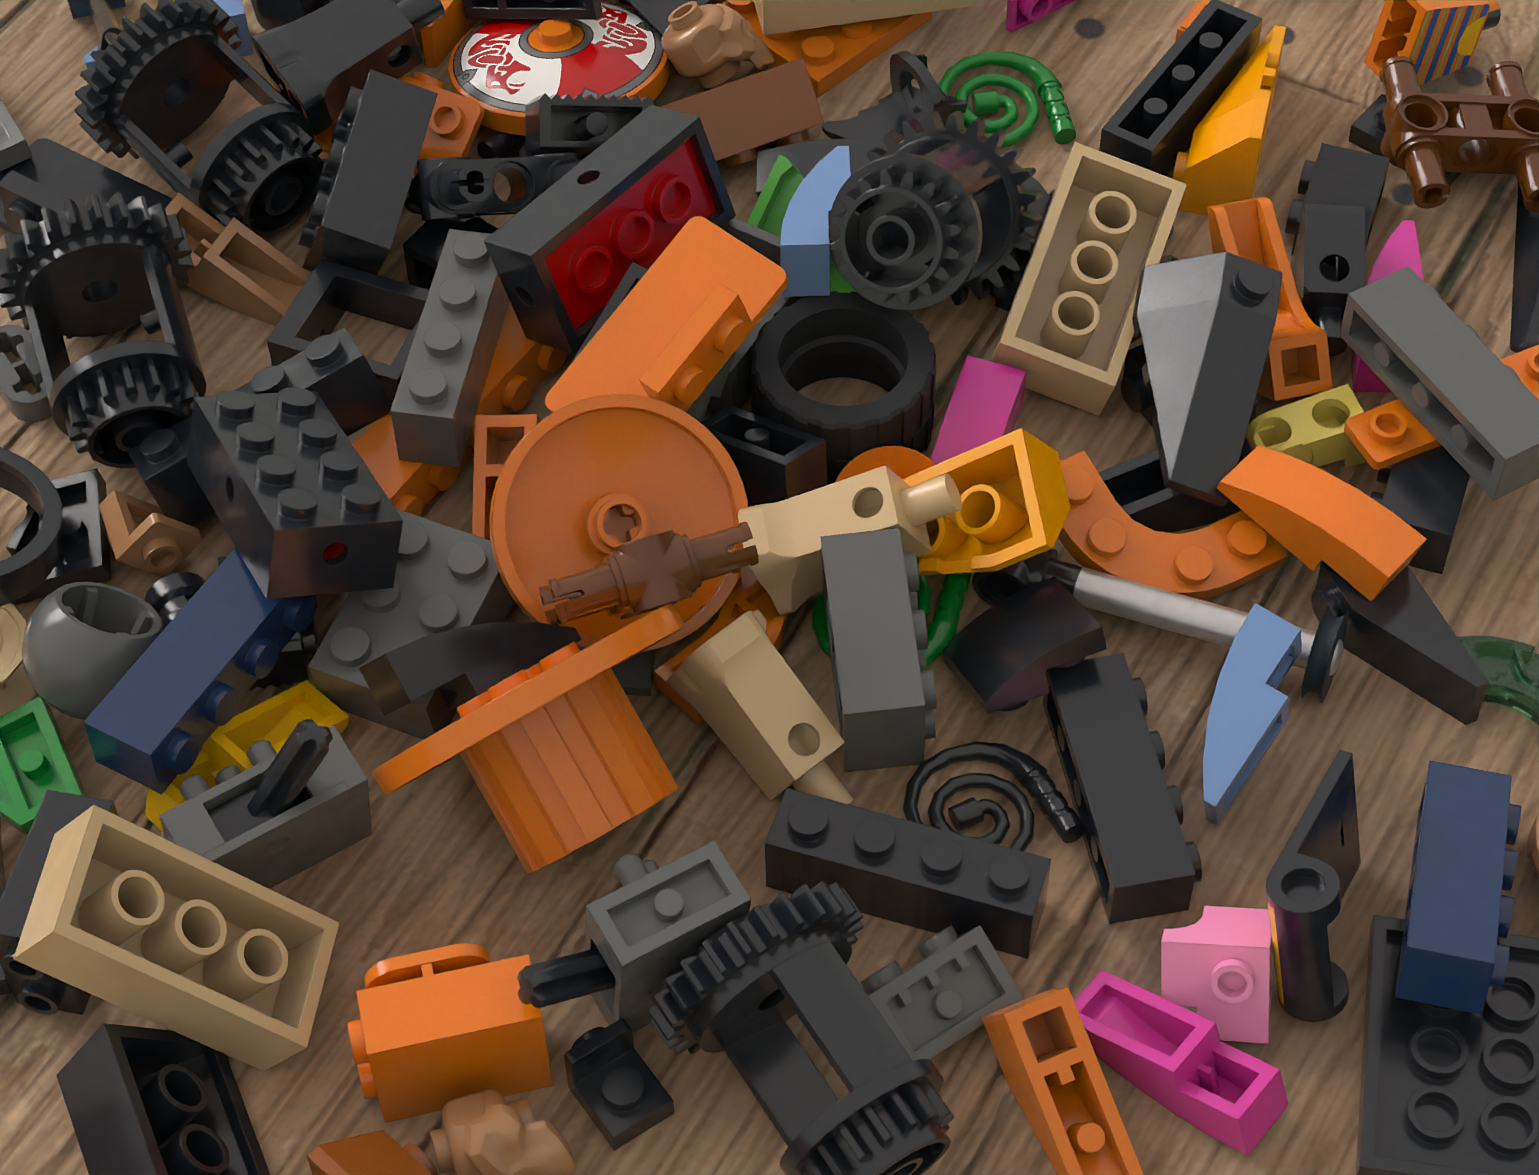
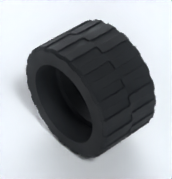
[750,291,936,485]

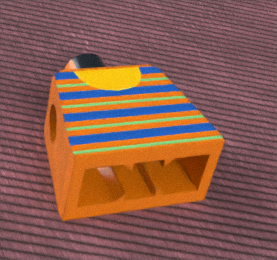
[1364,0,1501,86]

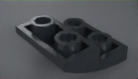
[943,576,1107,714]

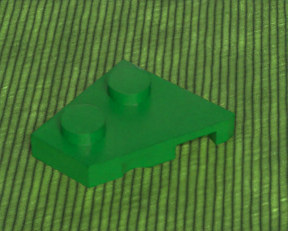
[0,696,87,835]

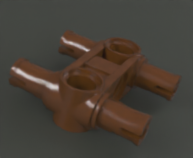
[1379,56,1539,213]
[539,522,759,625]

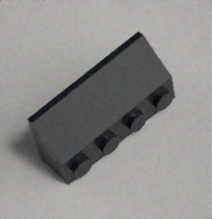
[56,1023,270,1175]

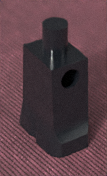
[251,0,446,137]

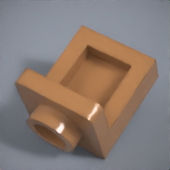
[98,490,202,577]

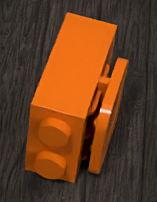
[347,943,553,1123]

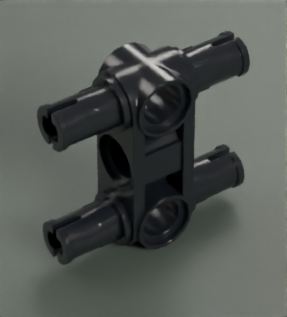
[404,153,583,221]

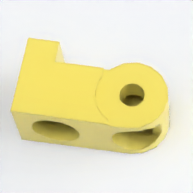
[1246,384,1367,468]

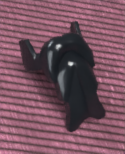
[822,51,968,139]

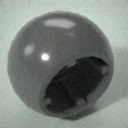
[22,582,165,720]

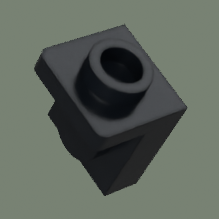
[564,1019,674,1151]

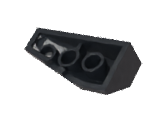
[1132,252,1283,507]

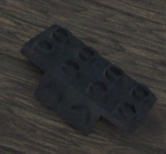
[0,138,173,234]

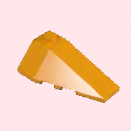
[1173,25,1286,215]
[902,428,1071,575]

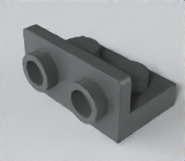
[860,925,1024,1061]

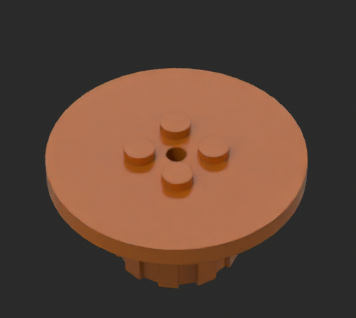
[371,602,685,874]

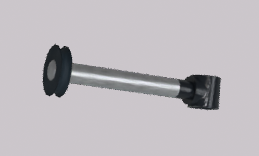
[972,549,1349,704]

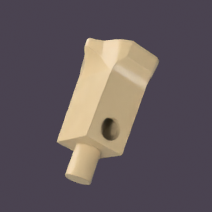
[738,465,962,616]
[666,610,854,804]

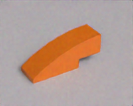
[1216,445,1427,602]

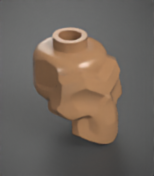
[661,1,775,88]
[430,1089,575,1175]

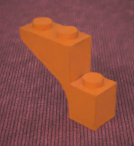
[1207,197,1333,401]

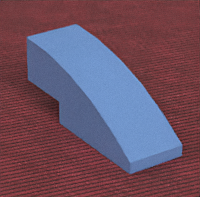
[780,146,851,297]
[1203,603,1302,826]

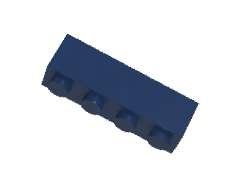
[83,547,317,794]
[1395,760,1521,1015]

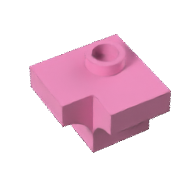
[1161,906,1274,1044]

